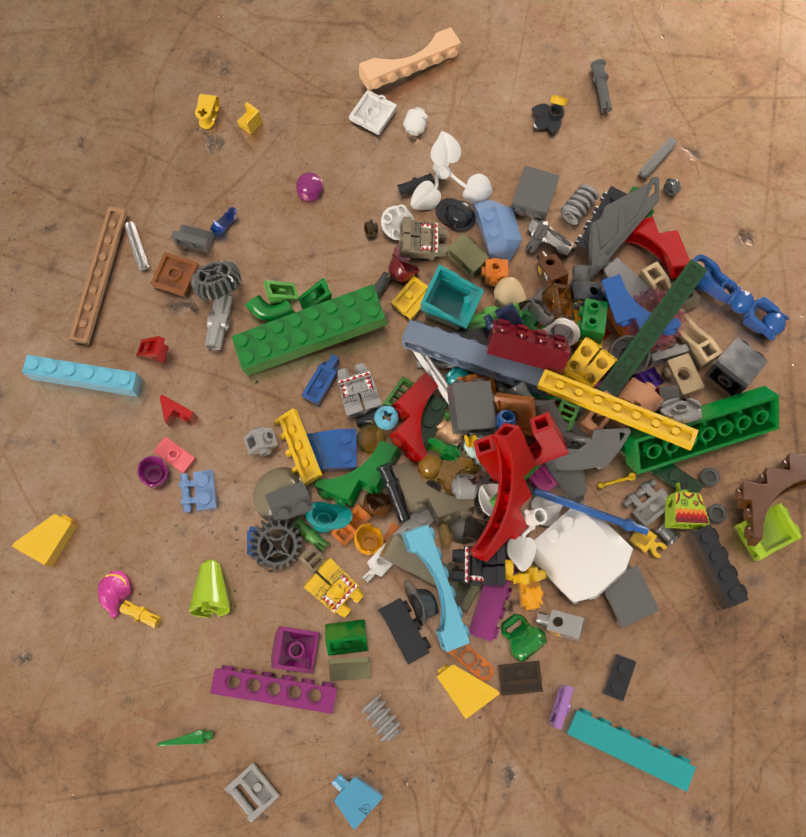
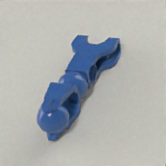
[693,254,789,341]

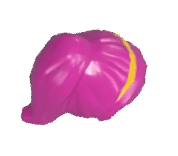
[97,571,131,618]

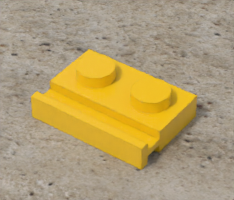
[391,276,428,320]

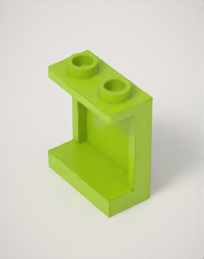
[734,503,802,562]

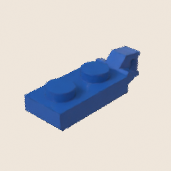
[301,354,340,406]

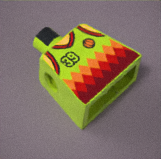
[665,482,710,530]

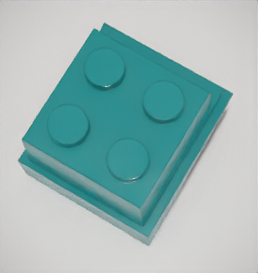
[420,264,484,330]

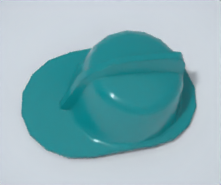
[305,501,352,533]

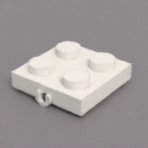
[349,90,397,135]

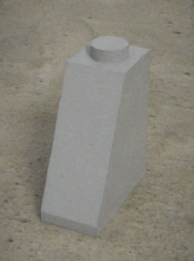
[601,257,650,302]

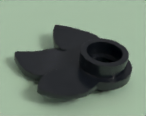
[531,103,564,133]

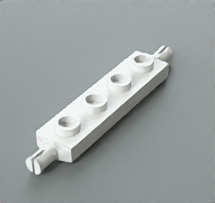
[362,508,434,583]

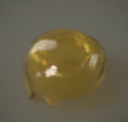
[357,424,386,454]

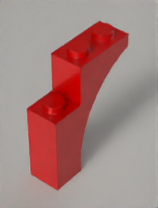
[625,217,690,279]
[389,373,438,463]

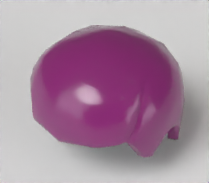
[296,172,324,201]
[137,455,168,488]

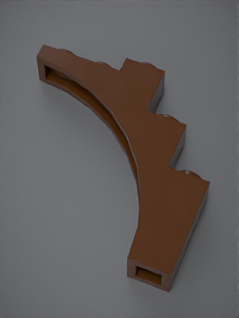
[734,453,806,547]

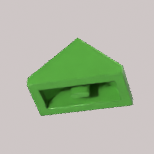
[263,280,298,305]

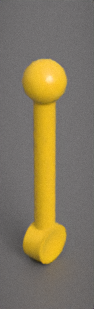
[597,473,636,489]

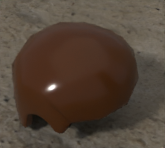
[363,491,393,517]

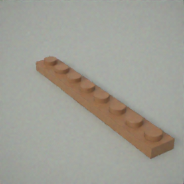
[69,207,127,345]

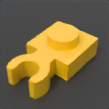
[628,524,667,558]
[513,566,547,584]

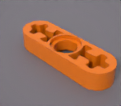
[448,644,494,681]

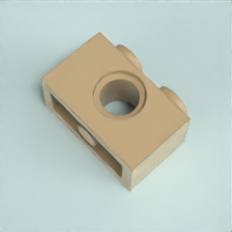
[663,353,704,400]

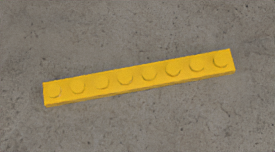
[537,369,699,450]

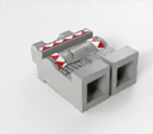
[337,363,382,420]

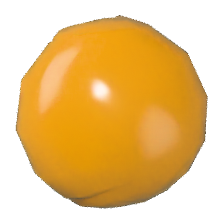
[354,523,384,555]

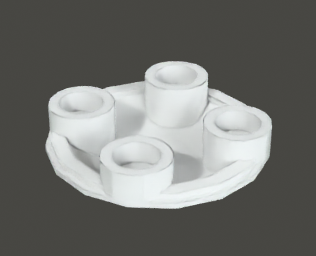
[381,204,414,240]

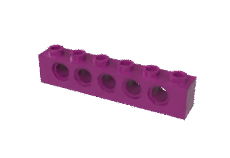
[210,665,339,714]

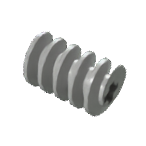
[560,184,599,225]
[361,694,404,742]

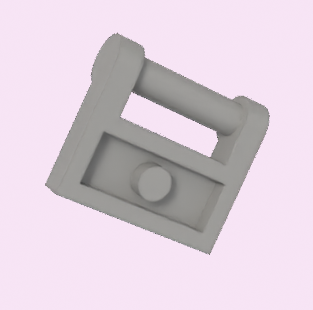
[224,763,280,823]

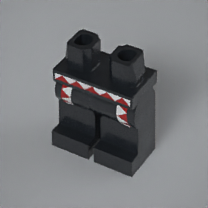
[452,545,505,588]

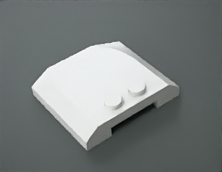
[533,501,633,604]

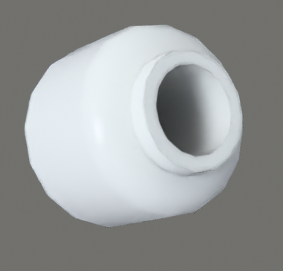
[403,107,429,136]

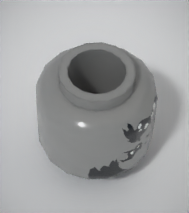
[451,474,481,500]

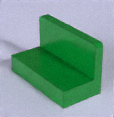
[325,619,368,656]

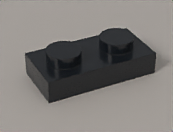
[602,654,636,701]

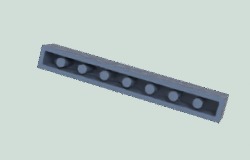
[402,320,555,398]

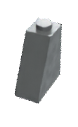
[544,443,587,503]

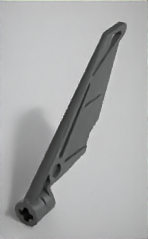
[572,177,660,282]

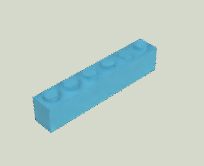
[22,355,143,397]

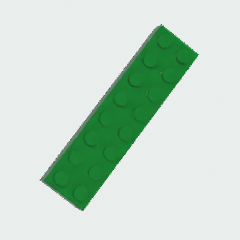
[231,284,388,376]
[623,386,779,475]

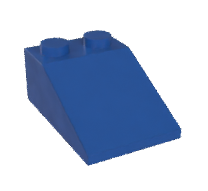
[307,429,358,473]

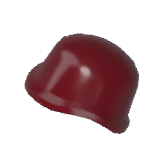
[388,253,420,282]

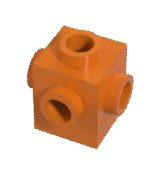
[481,258,509,286]

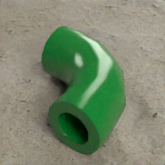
[245,295,295,323]

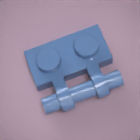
[179,470,218,513]

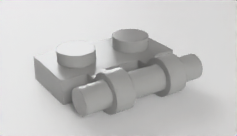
[622,479,669,527]

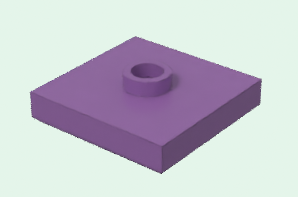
[548,685,574,730]

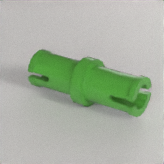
[294,518,329,553]

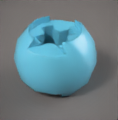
[374,406,399,430]

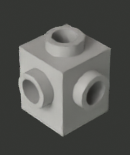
[243,426,278,456]

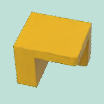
[237,102,263,134]

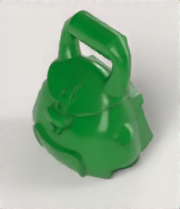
[501,613,547,662]

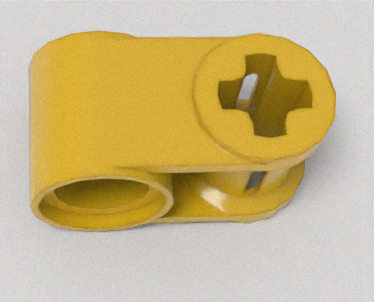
[195,94,220,129]

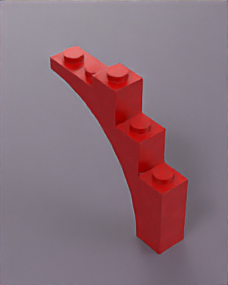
[470,423,536,562]

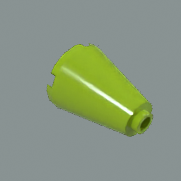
[189,559,230,618]

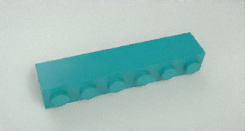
[564,708,696,792]

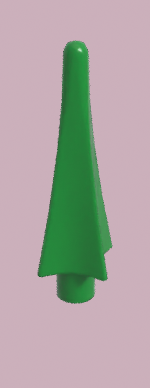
[157,728,214,747]

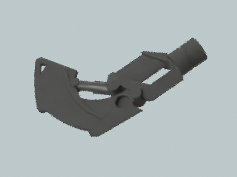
[509,381,631,472]

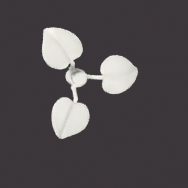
[410,131,493,210]
[479,484,563,571]

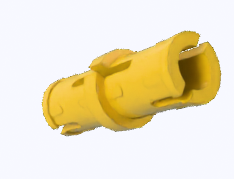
[120,600,162,629]

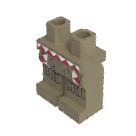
[399,216,448,260]

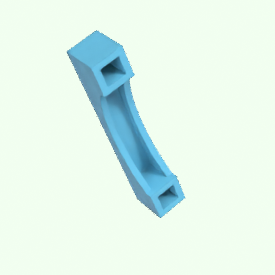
[401,525,470,652]

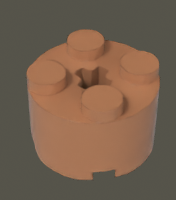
[617,377,664,413]

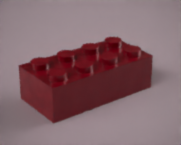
[487,319,570,374]

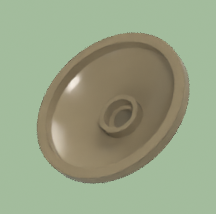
[253,467,312,524]

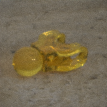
[418,455,481,496]

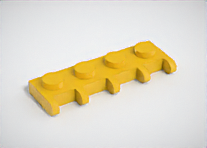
[273,408,322,486]

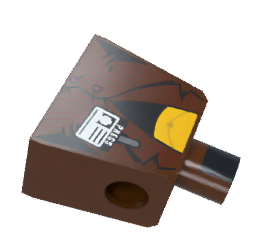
[536,251,569,299]

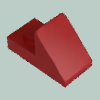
[136,336,169,363]
[159,394,198,427]

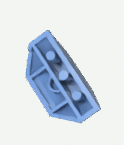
[472,200,522,265]

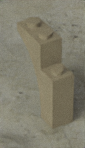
[392,461,475,527]

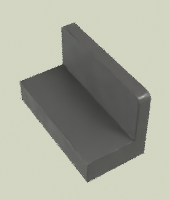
[171,225,216,253]

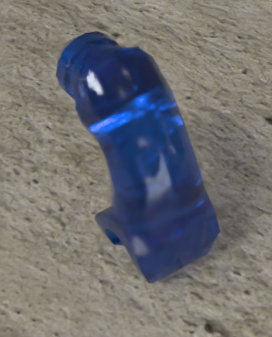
[210,207,237,236]

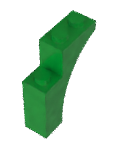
[314,440,401,507]

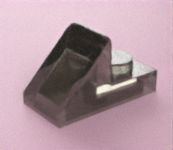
[463,517,488,541]

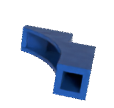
[601,274,681,339]

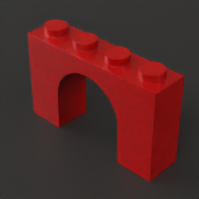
[473,412,569,482]

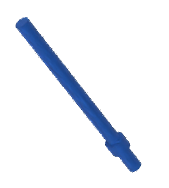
[533,487,649,535]

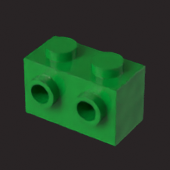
[577,298,608,344]

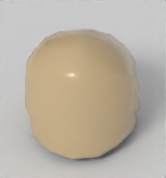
[494,277,527,308]

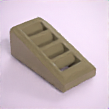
[299,545,331,586]

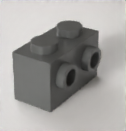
[265,481,313,523]

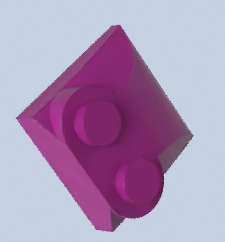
[271,626,319,674]

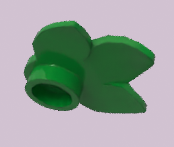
[426,438,461,462]

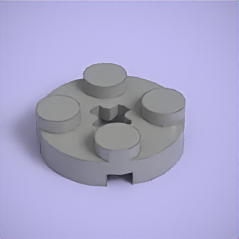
[660,398,702,425]

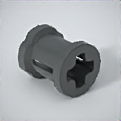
[654,522,682,546]

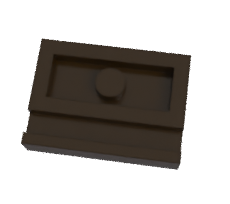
[498,661,543,696]

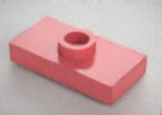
[153,437,196,473]

